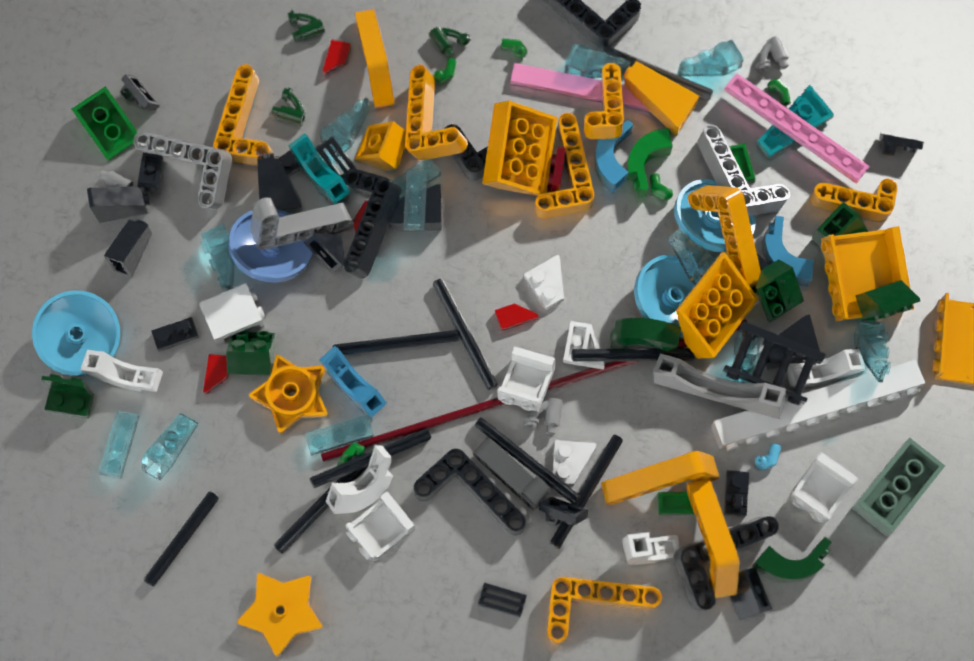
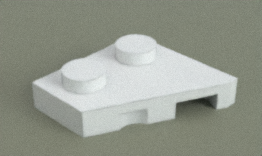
[524,255,564,310]
[563,321,604,370]
[552,440,597,486]

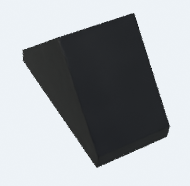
[304,233,345,273]

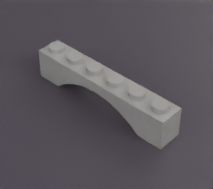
[653,354,786,419]

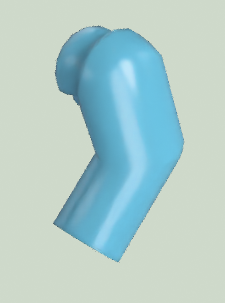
[755,443,781,470]

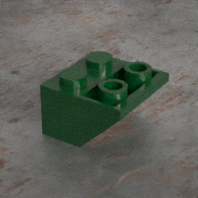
[812,202,868,246]
[756,259,804,322]
[855,280,921,321]
[226,330,275,375]

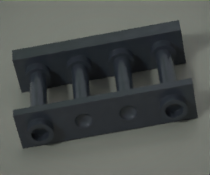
[723,321,826,406]

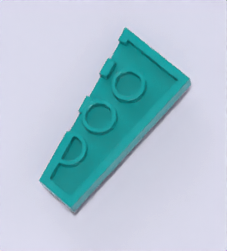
[757,85,835,159]

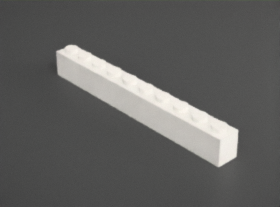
[711,359,925,451]

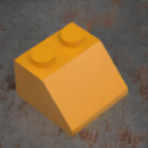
[354,121,406,171]

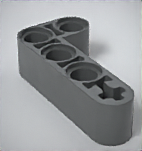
[473,437,550,510]

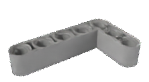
[697,125,790,216]
[134,132,232,209]
[250,198,354,250]

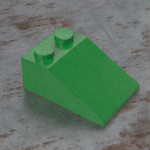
[71,86,138,160]

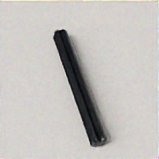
[144,491,219,587]

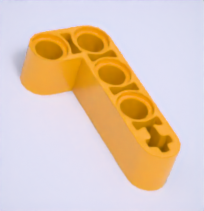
[584,63,624,139]
[810,178,898,222]

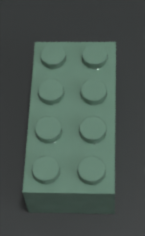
[852,438,945,537]

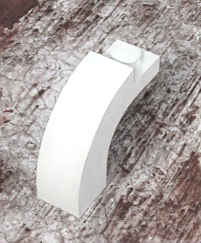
[786,349,866,389]
[80,350,163,392]
[326,446,393,514]
[622,532,680,565]

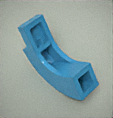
[594,120,634,193]
[762,216,814,287]
[319,346,387,418]

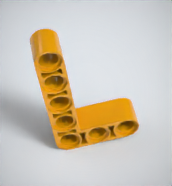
[355,9,395,108]
[213,64,275,166]
[405,64,468,160]
[535,113,594,219]
[688,185,761,288]
[601,451,720,505]
[686,478,739,599]
[547,577,662,645]

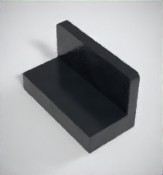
[730,567,772,621]

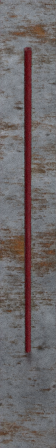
[321,319,747,462]

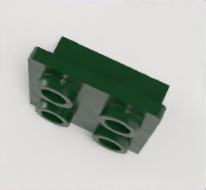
[41,374,94,419]

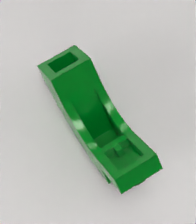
[626,128,673,198]

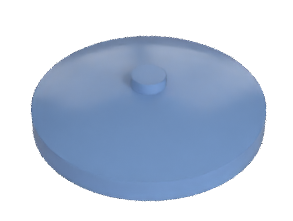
[228,209,312,283]

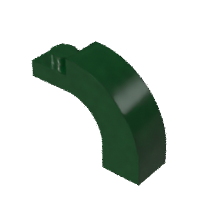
[610,318,681,351]
[752,537,832,583]

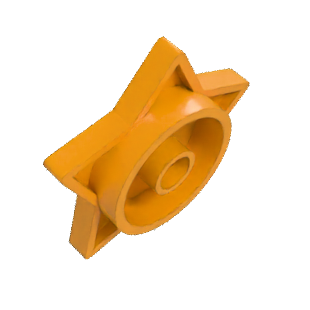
[249,354,328,435]
[237,573,323,657]

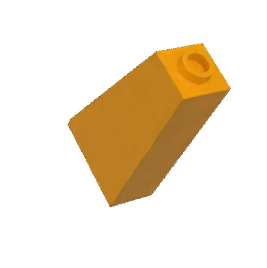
[624,61,699,136]

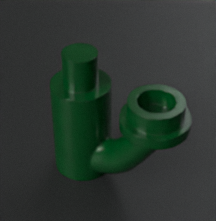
[287,10,325,41]
[428,27,471,58]
[271,87,306,126]

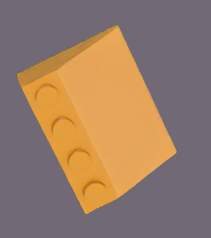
[482,100,557,196]
[676,252,759,359]

